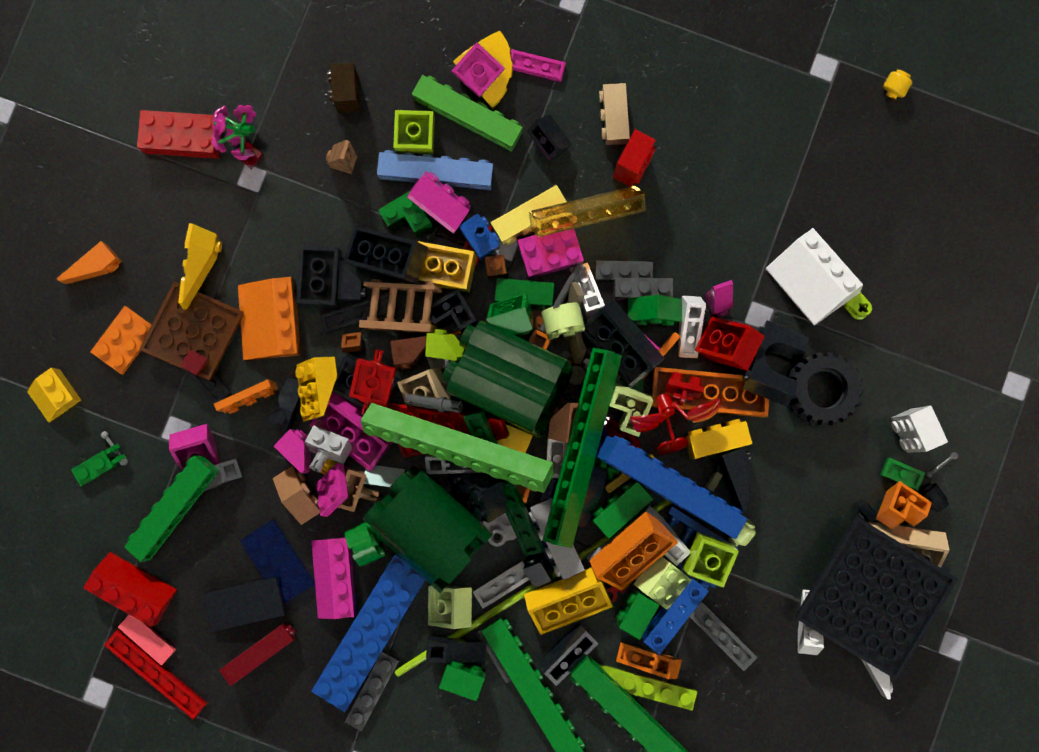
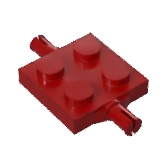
[349,349,396,415]

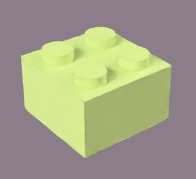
[634,557,692,610]

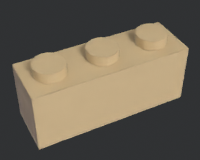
[599,83,630,145]

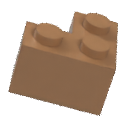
[273,466,320,525]

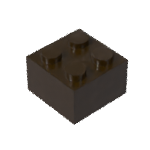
[328,62,361,113]

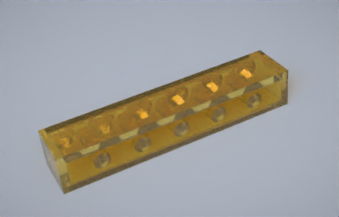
[529,186,646,237]

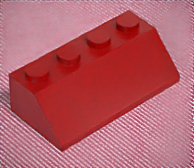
[83,552,178,627]

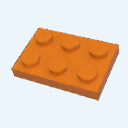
[90,306,152,375]
[214,379,278,414]

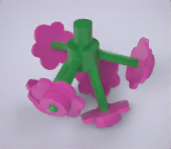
[212,105,256,160]

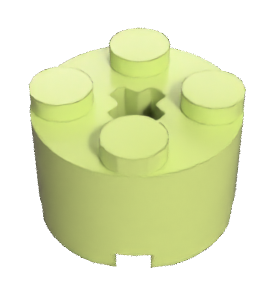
[541,302,585,340]

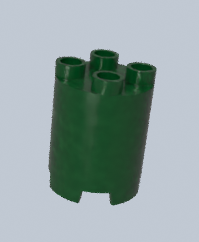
[363,466,493,593]

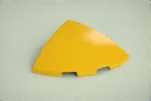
[453,31,513,109]

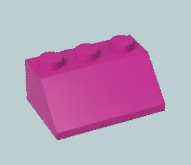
[407,171,471,233]

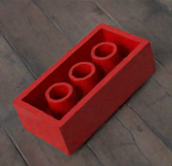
[137,110,221,159]

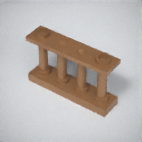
[359,279,442,334]

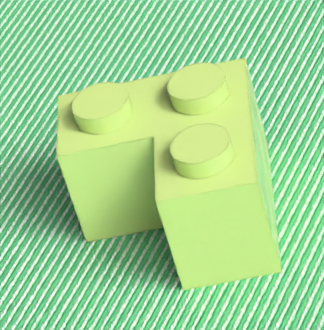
[609,383,653,437]

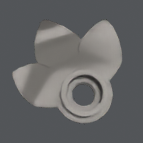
[483,513,517,547]

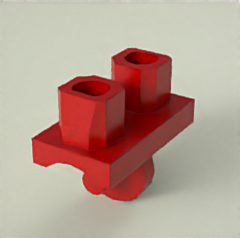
[665,372,704,406]

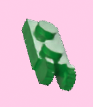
[71,444,126,486]

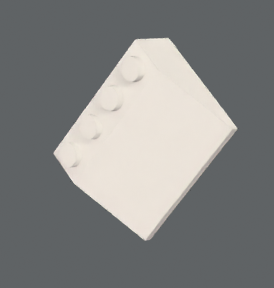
[766,228,863,326]

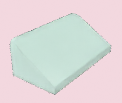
[364,465,405,487]

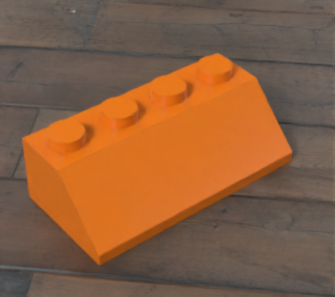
[589,512,678,591]

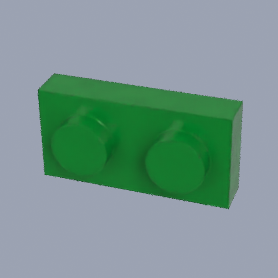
[880,458,925,491]

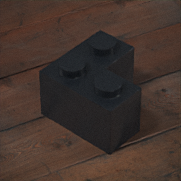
[430,289,478,334]

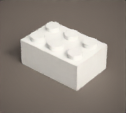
[891,406,948,453]

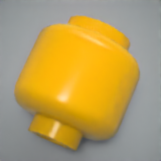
[883,69,912,100]

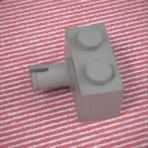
[305,425,352,473]

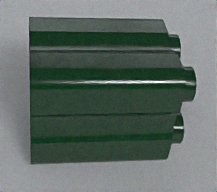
[442,320,573,439]

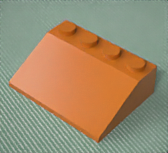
[238,277,301,361]

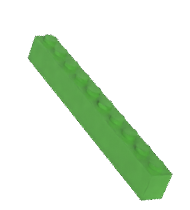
[360,403,554,493]

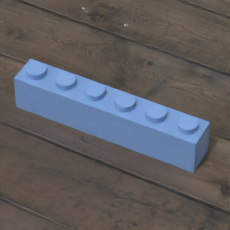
[377,150,493,190]

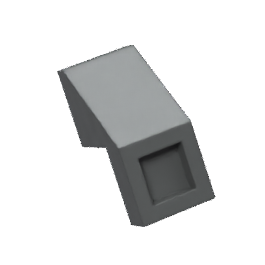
[204,459,242,491]

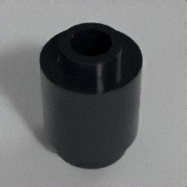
[920,483,949,512]

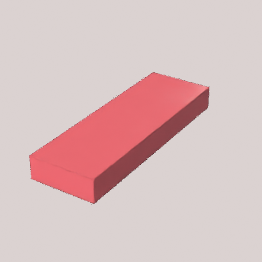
[118,615,176,666]

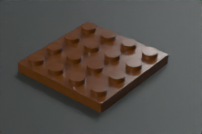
[139,282,244,382]

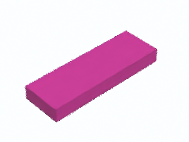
[510,49,566,82]

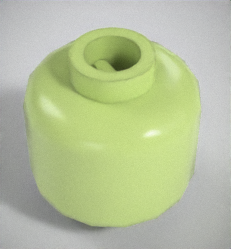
[728,519,756,546]

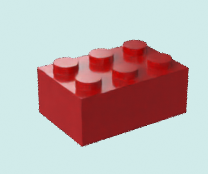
[612,129,657,188]
[695,317,765,371]

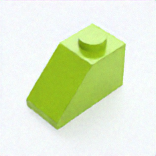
[425,329,465,361]

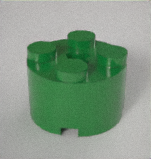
[345,522,386,567]

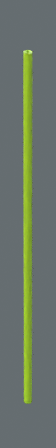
[394,499,672,677]

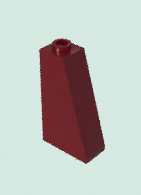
[219,622,296,686]

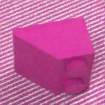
[169,424,221,472]
[274,429,311,473]

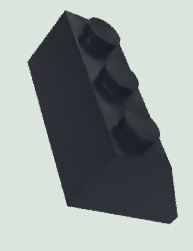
[332,352,401,408]

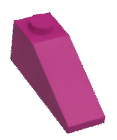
[704,280,733,317]

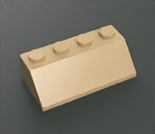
[868,522,950,568]

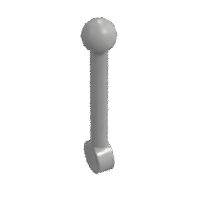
[101,431,128,465]

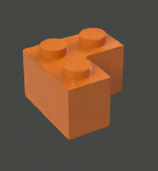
[876,481,932,530]

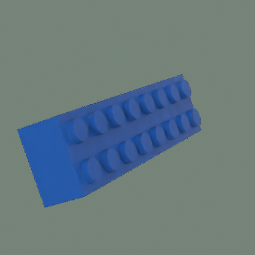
[596,436,747,539]
[311,554,425,712]

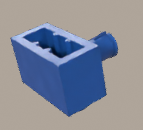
[459,214,501,261]

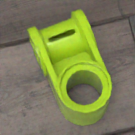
[842,292,872,320]

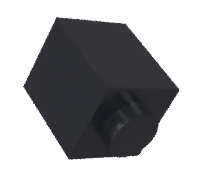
[523,552,554,588]

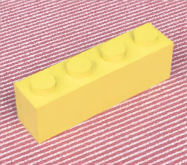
[491,185,568,245]

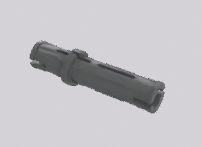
[405,393,463,413]

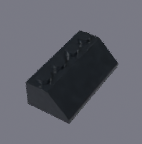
[582,300,665,388]

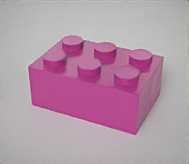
[517,224,584,280]

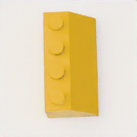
[524,568,613,635]

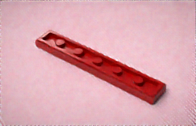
[104,629,207,720]

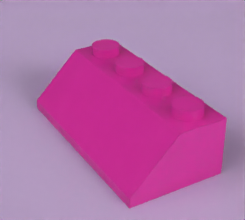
[309,392,393,472]
[311,537,357,619]

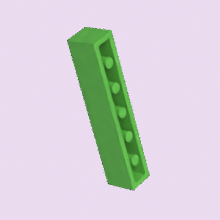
[412,75,523,152]

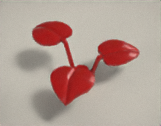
[630,393,720,456]

